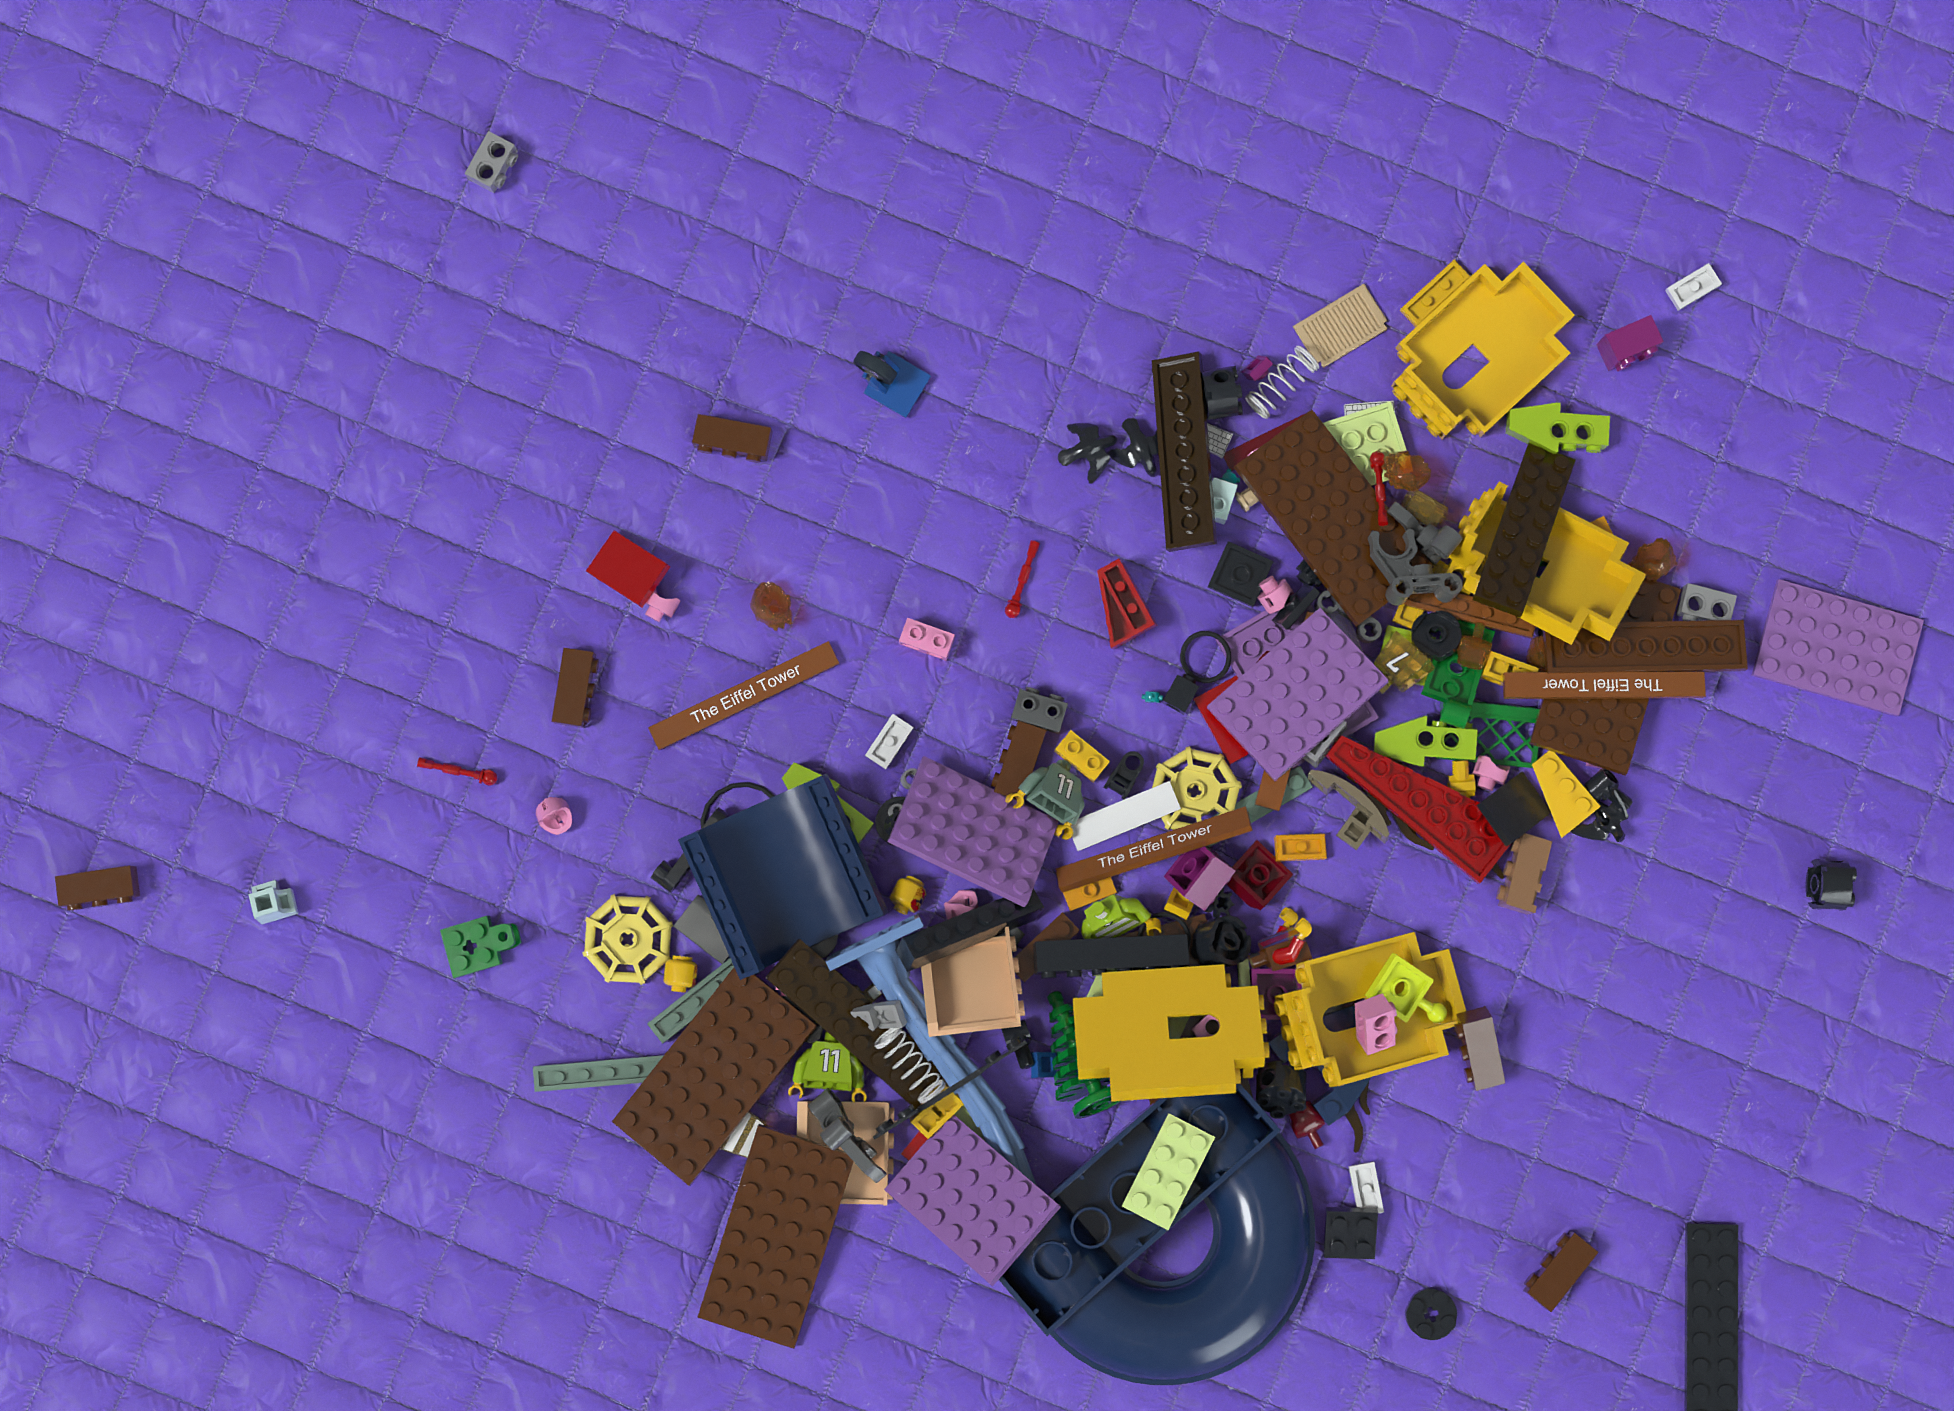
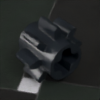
[1296,559,1322,587]
[1204,888,1235,918]

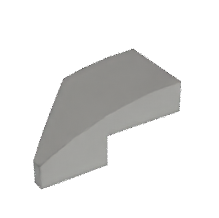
[851,1000,907,1031]

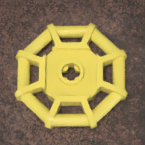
[1152,746,1242,831]
[582,894,673,985]

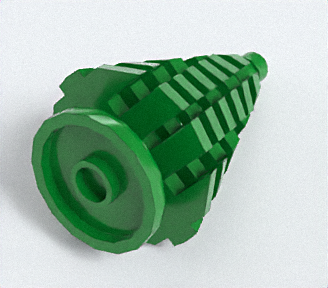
[1047,991,1122,1119]

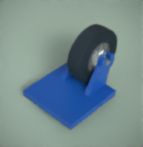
[853,351,931,418]

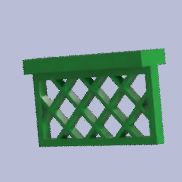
[1435,701,1539,768]

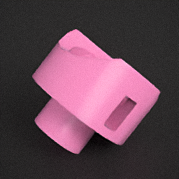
[1257,576,1294,614]
[645,589,681,622]
[1472,755,1510,791]
[536,797,572,835]
[944,890,978,919]

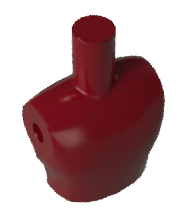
[1287,1100,1325,1149]

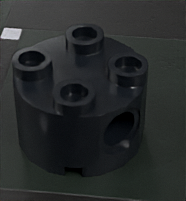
[1202,366,1243,420]
[1806,859,1857,911]
[1191,915,1251,968]
[1256,1061,1307,1119]

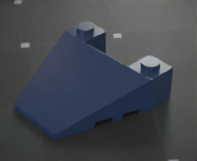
[1267,1005,1372,1126]

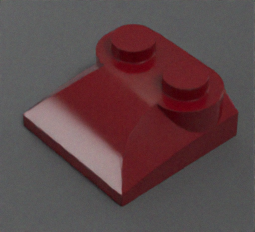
[1227,840,1293,910]

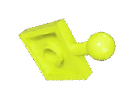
[1365,953,1447,1023]

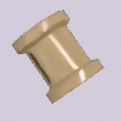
[1234,488,1259,512]

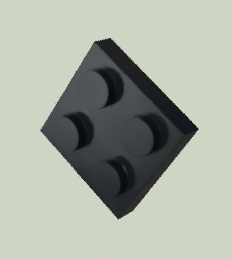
[1207,541,1274,608]
[1323,1207,1378,1259]

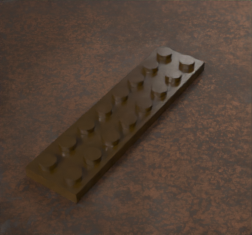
[1152,351,1217,552]
[1472,443,1576,618]
[765,939,943,1108]

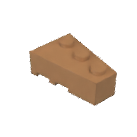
[1496,833,1552,915]

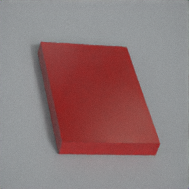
[586,531,670,608]
[1193,675,1249,765]

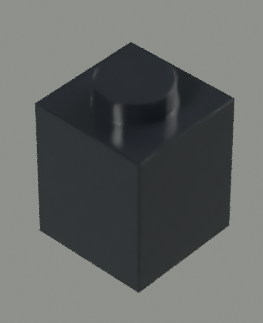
[1162,674,1199,715]

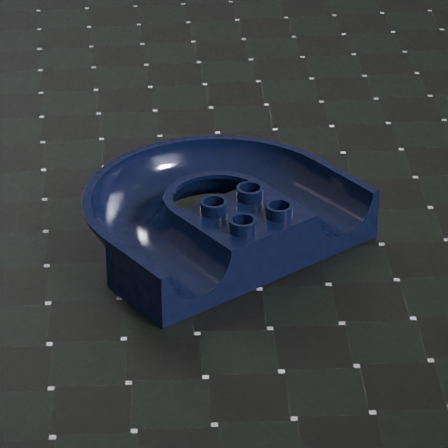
[999,1084,1315,1385]

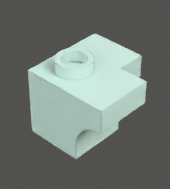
[1212,478,1237,525]
[248,880,298,924]

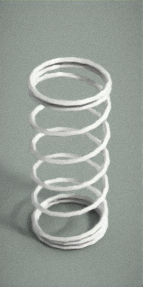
[1245,346,1319,419]
[874,1027,945,1103]

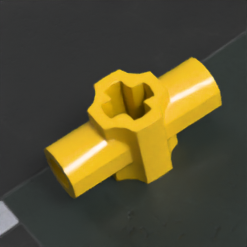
[1447,760,1476,798]

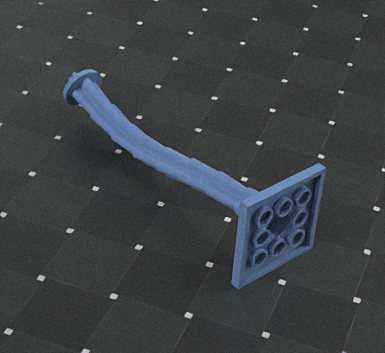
[826,913,1037,1186]

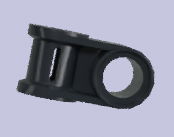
[1103,751,1144,800]

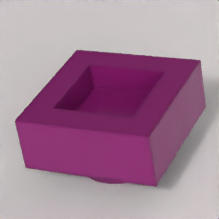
[1241,355,1273,381]

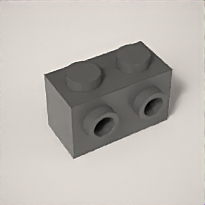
[1011,687,1068,734]

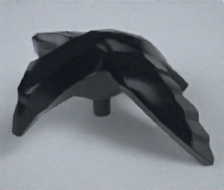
[1107,418,1159,477]
[1058,423,1118,484]
[1570,789,1629,842]

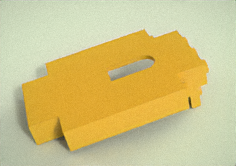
[1391,261,1575,439]
[1448,481,1646,645]
[1274,932,1466,1087]
[1073,964,1269,1102]

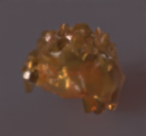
[1381,451,1431,492]
[1627,538,1678,581]
[750,582,793,631]

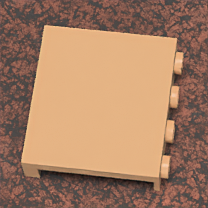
[921,927,1025,1037]
[797,1101,894,1206]

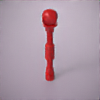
[1370,451,1388,526]
[1005,540,1040,618]
[417,757,497,786]

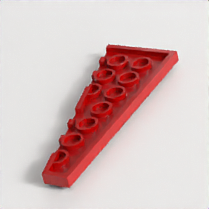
[1324,736,1511,884]

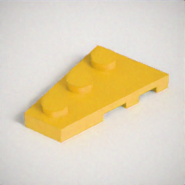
[1532,750,1601,838]

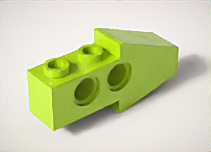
[1505,403,1610,454]
[1374,714,1478,766]
[782,762,875,844]

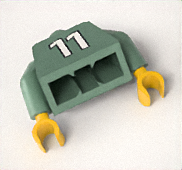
[1005,760,1085,840]

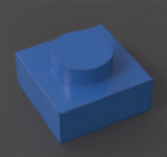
[1031,1052,1057,1078]

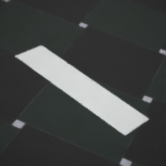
[1071,781,1181,851]

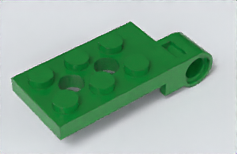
[1421,619,1495,729]

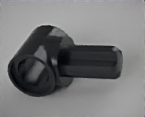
[1584,768,1633,810]
[1001,1019,1034,1069]

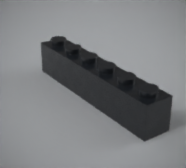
[896,888,1044,972]
[1033,934,1189,979]

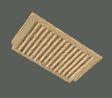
[1293,284,1387,368]

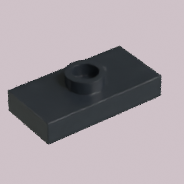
[1272,583,1320,630]

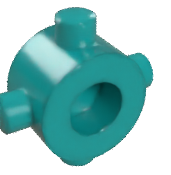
[1218,469,1240,484]
[1142,691,1164,703]

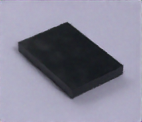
[1476,771,1551,847]

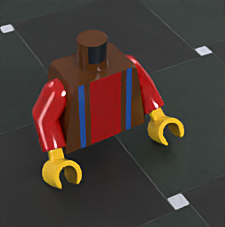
[1248,907,1313,971]

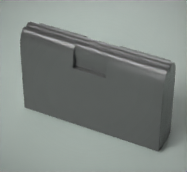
[673,894,729,964]

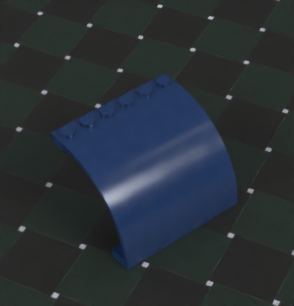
[678,773,889,980]

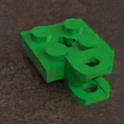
[440,916,522,978]

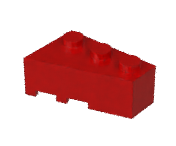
[1097,558,1158,649]

